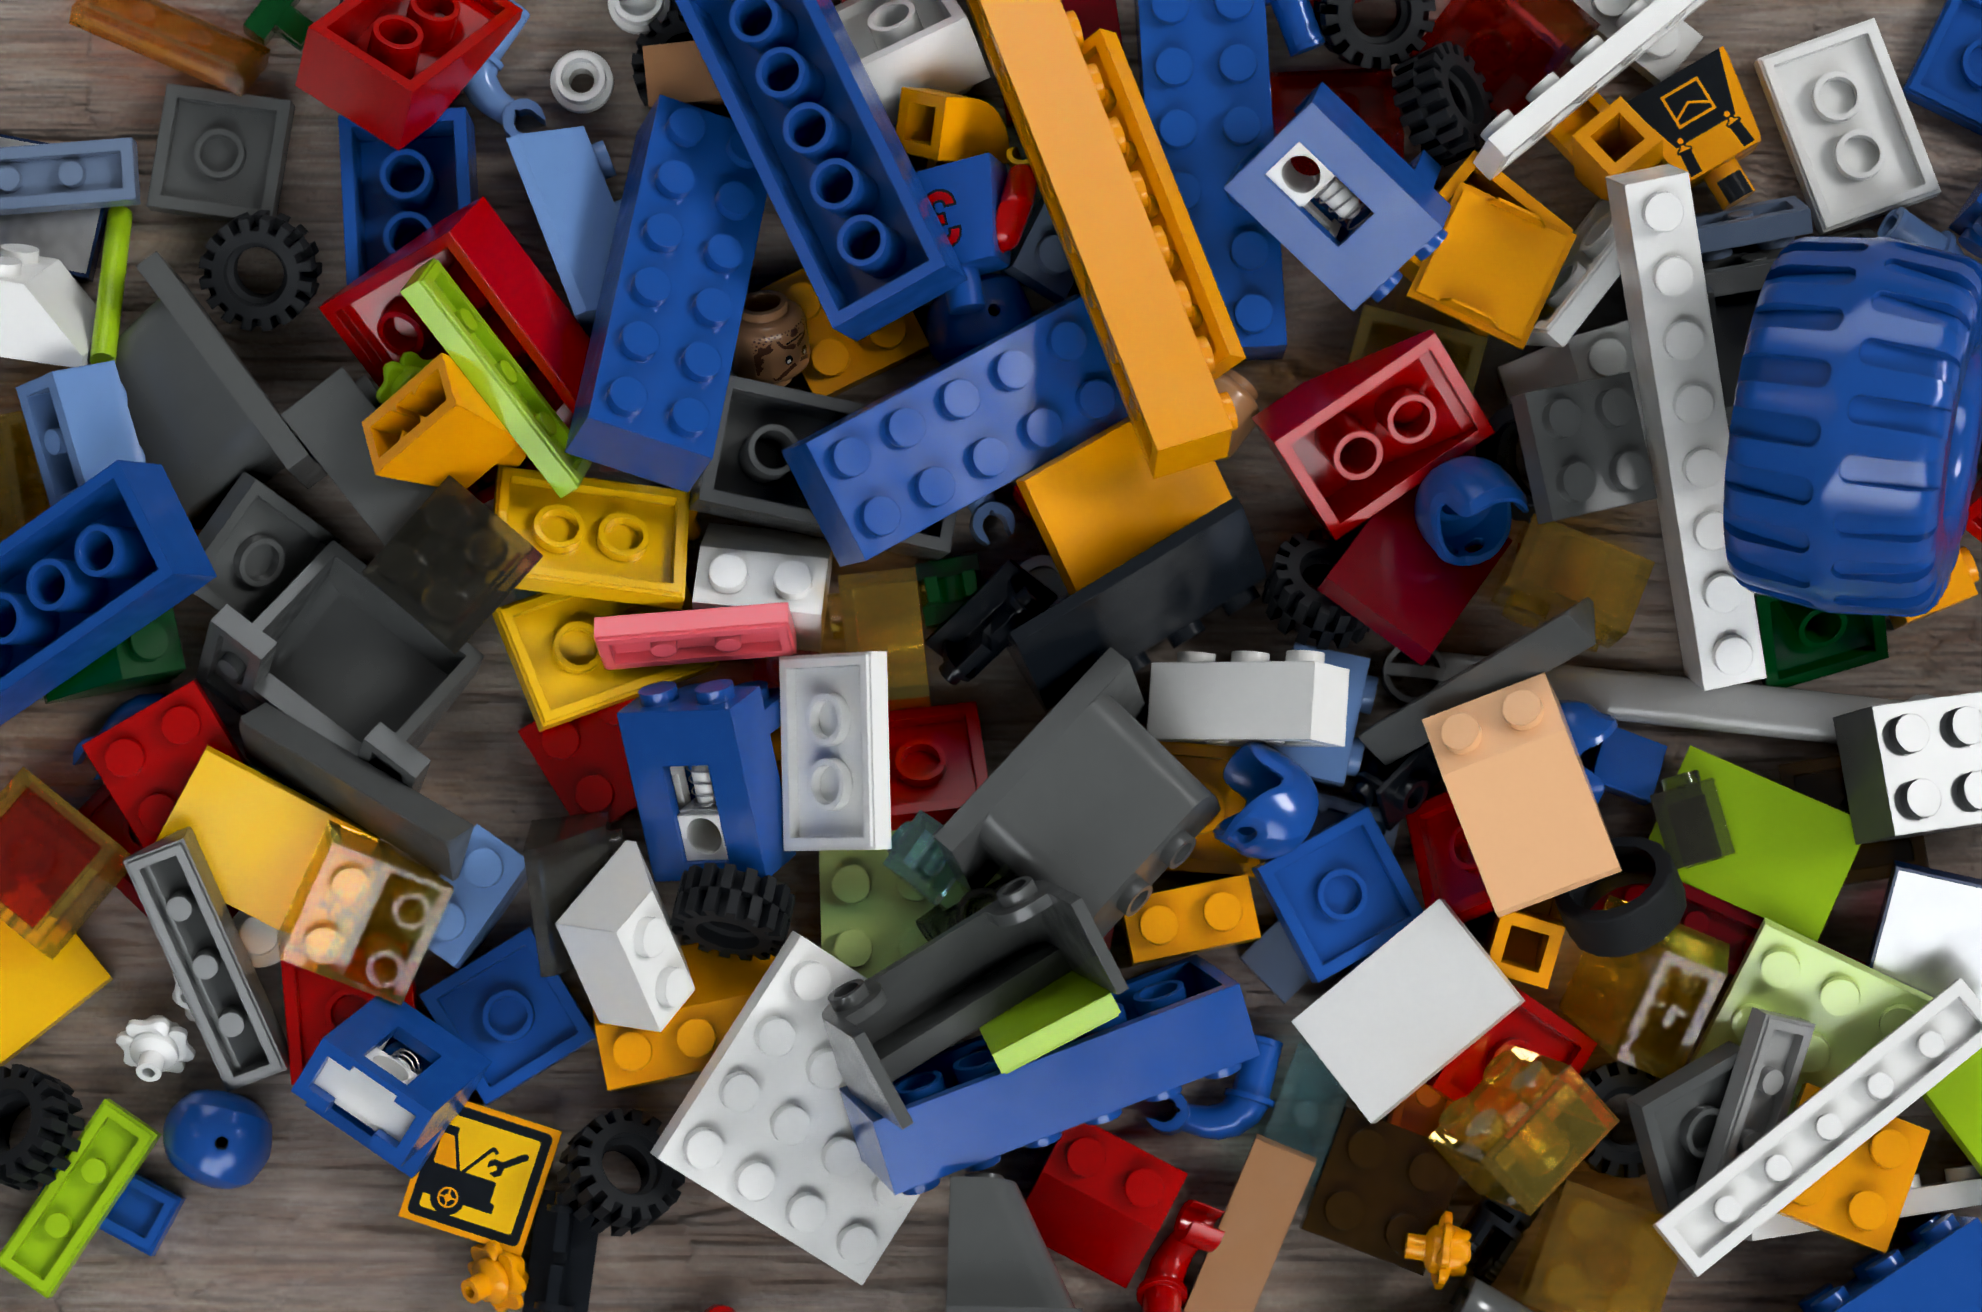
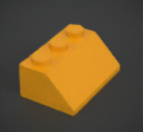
[592,943,775,1091]

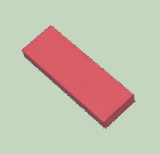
[594,602,797,670]

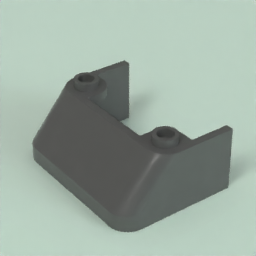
[822,876,1129,1130]

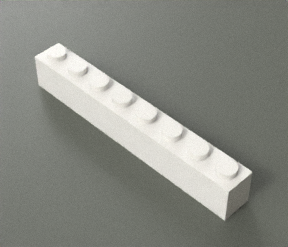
[1605,164,1767,691]

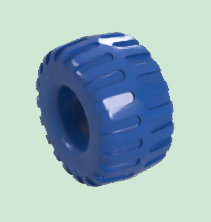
[1723,236,1982,617]

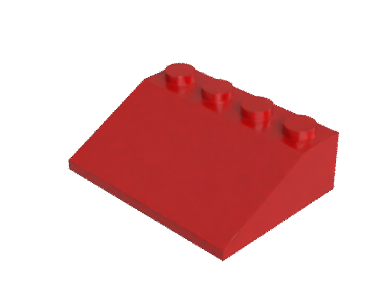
[318,196,590,509]

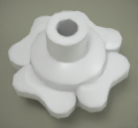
[116,1015,196,1082]

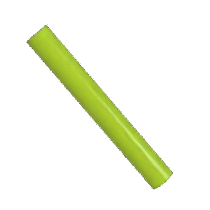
[90,206,133,364]

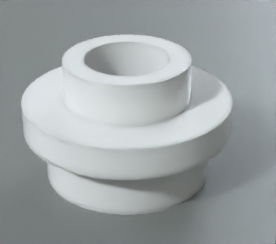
[550,50,614,114]

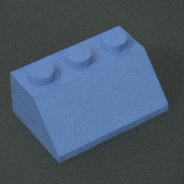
[506,126,622,338]

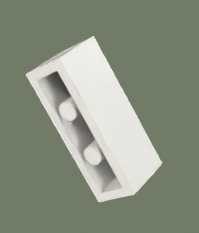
[1147,650,1350,747]

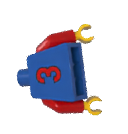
[916,147,1038,315]

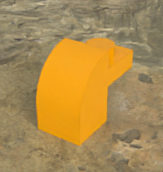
[896,87,1009,169]
[1545,92,1663,201]
[1483,897,1566,989]

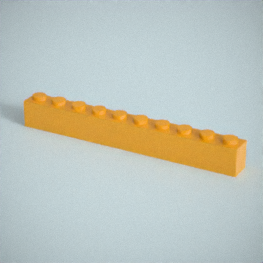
[965,0,1238,479]

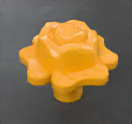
[1404,1211,1472,1290]
[461,1240,529,1312]

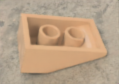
[1422,672,1622,918]

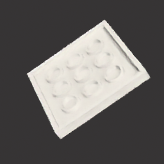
[650,931,964,1285]

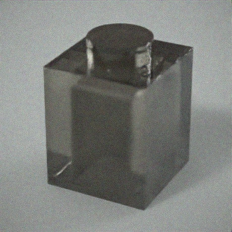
[1650,770,1738,871]

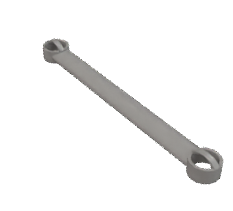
[1380,647,1937,744]

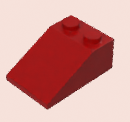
[295,0,523,151]
[1251,329,1495,540]

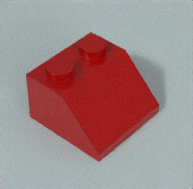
[1025,1123,1188,1289]

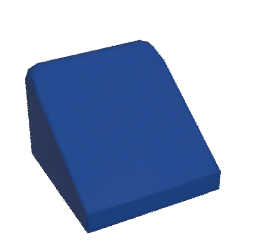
[1590,727,1667,806]

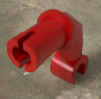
[1136,1200,1225,1312]

